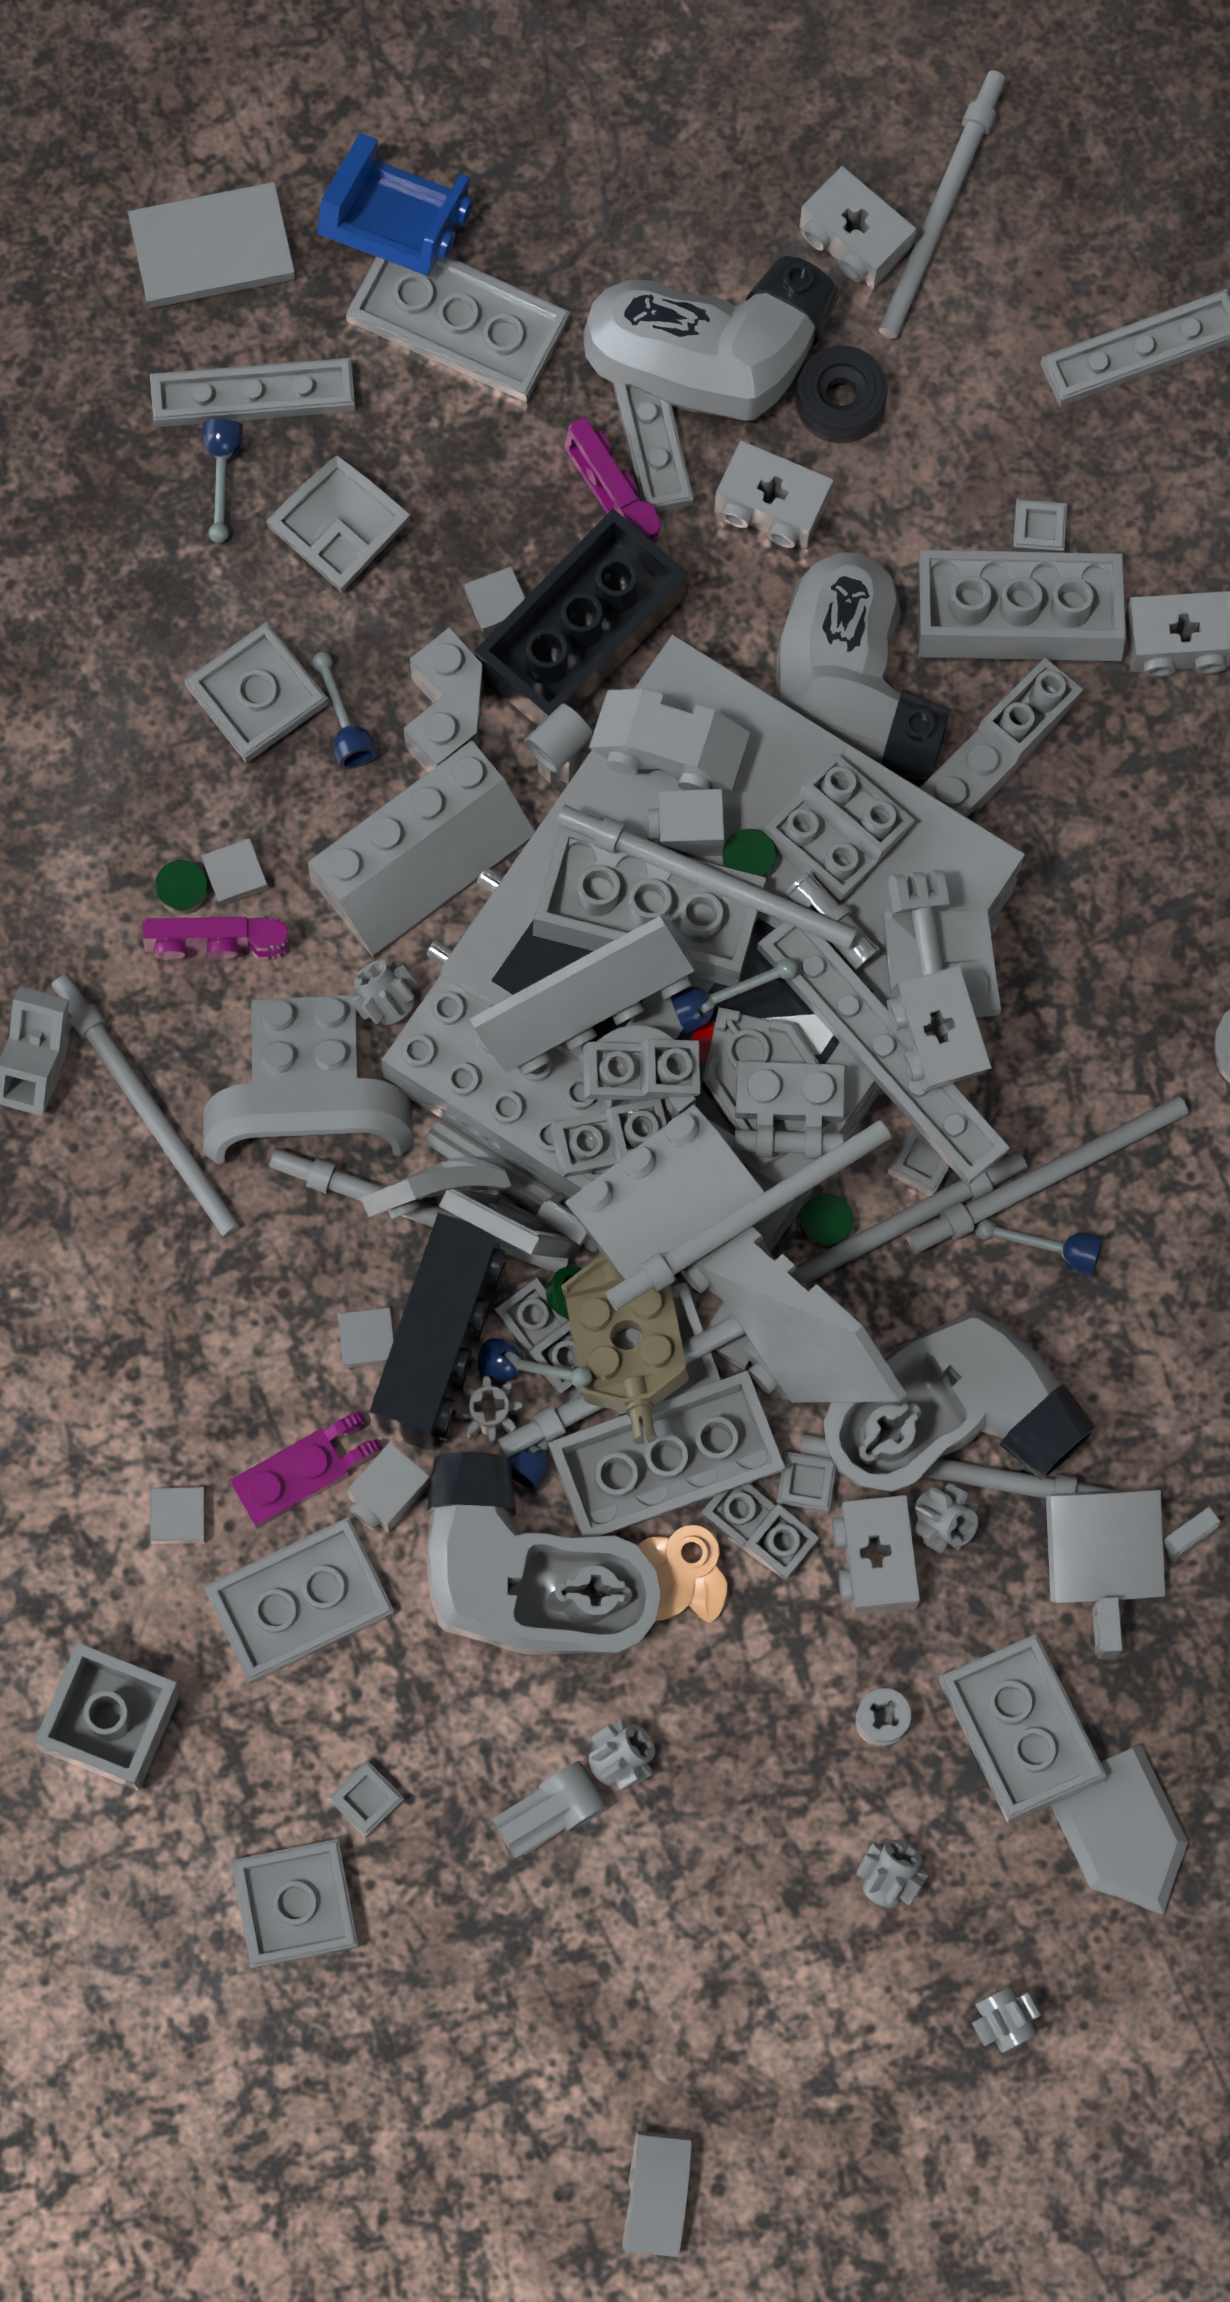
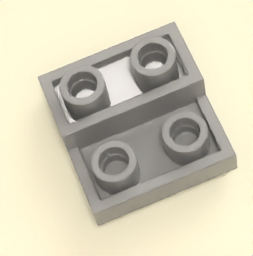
[763,753,915,905]
[1046,1488,1165,1603]

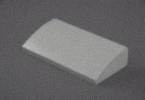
[918,550,1126,661]
[533,826,766,987]
[548,1370,785,1537]

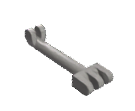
[888,869,950,1044]

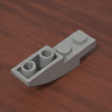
[919,658,1084,818]

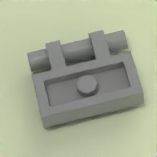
[734,1061,845,1159]

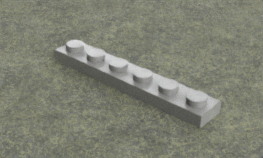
[757,922,1010,1186]

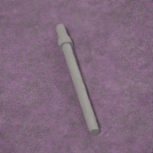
[879,70,1006,339]
[556,805,858,950]
[51,973,240,1238]
[906,1096,1188,1254]
[605,1120,891,1311]
[269,1148,570,1273]
[793,1150,1028,1284]
[498,1315,745,1458]
[800,1433,1118,1499]

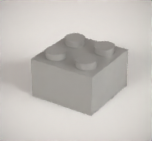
[34,1642,182,1791]

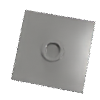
[184,622,329,763]
[231,1839,359,1969]

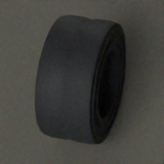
[795,345,888,443]

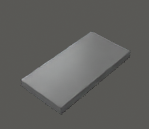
[346,257,570,402]

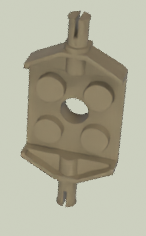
[561,1248,689,1444]

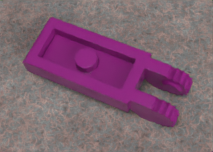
[564,416,661,544]
[142,917,290,960]
[229,1411,383,1529]

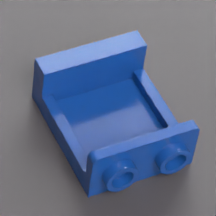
[317,133,474,276]

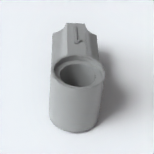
[524,704,593,784]
[492,1761,608,1860]

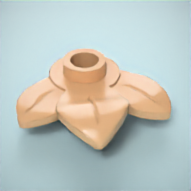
[638,1524,728,1623]

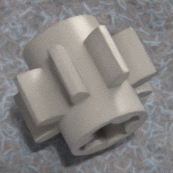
[351,960,417,1025]
[456,1376,523,1445]
[912,1483,978,1553]
[589,1719,655,1791]
[856,1840,928,1908]
[972,1985,1041,2053]

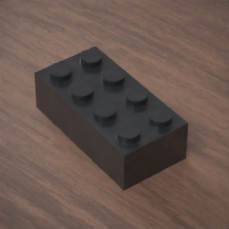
[474,508,689,726]
[369,1213,507,1452]

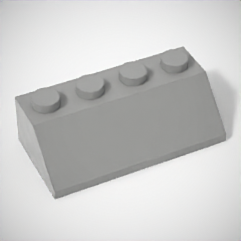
[308,740,535,958]
[469,913,698,1076]

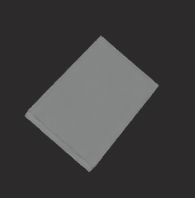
[128,182,295,309]
[439,1188,582,1259]
[203,1517,395,1684]
[939,1634,1107,1824]

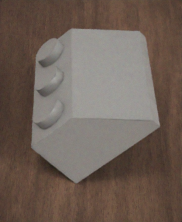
[565,1104,764,1298]

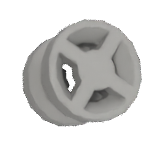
[856,1688,911,1747]

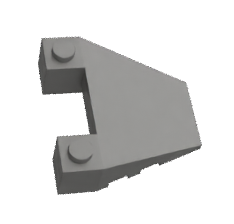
[680,1226,907,1403]

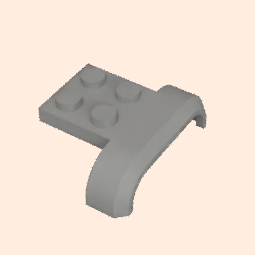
[203,995,413,1164]

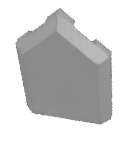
[703,1007,851,1168]
[1050,1744,1188,1915]

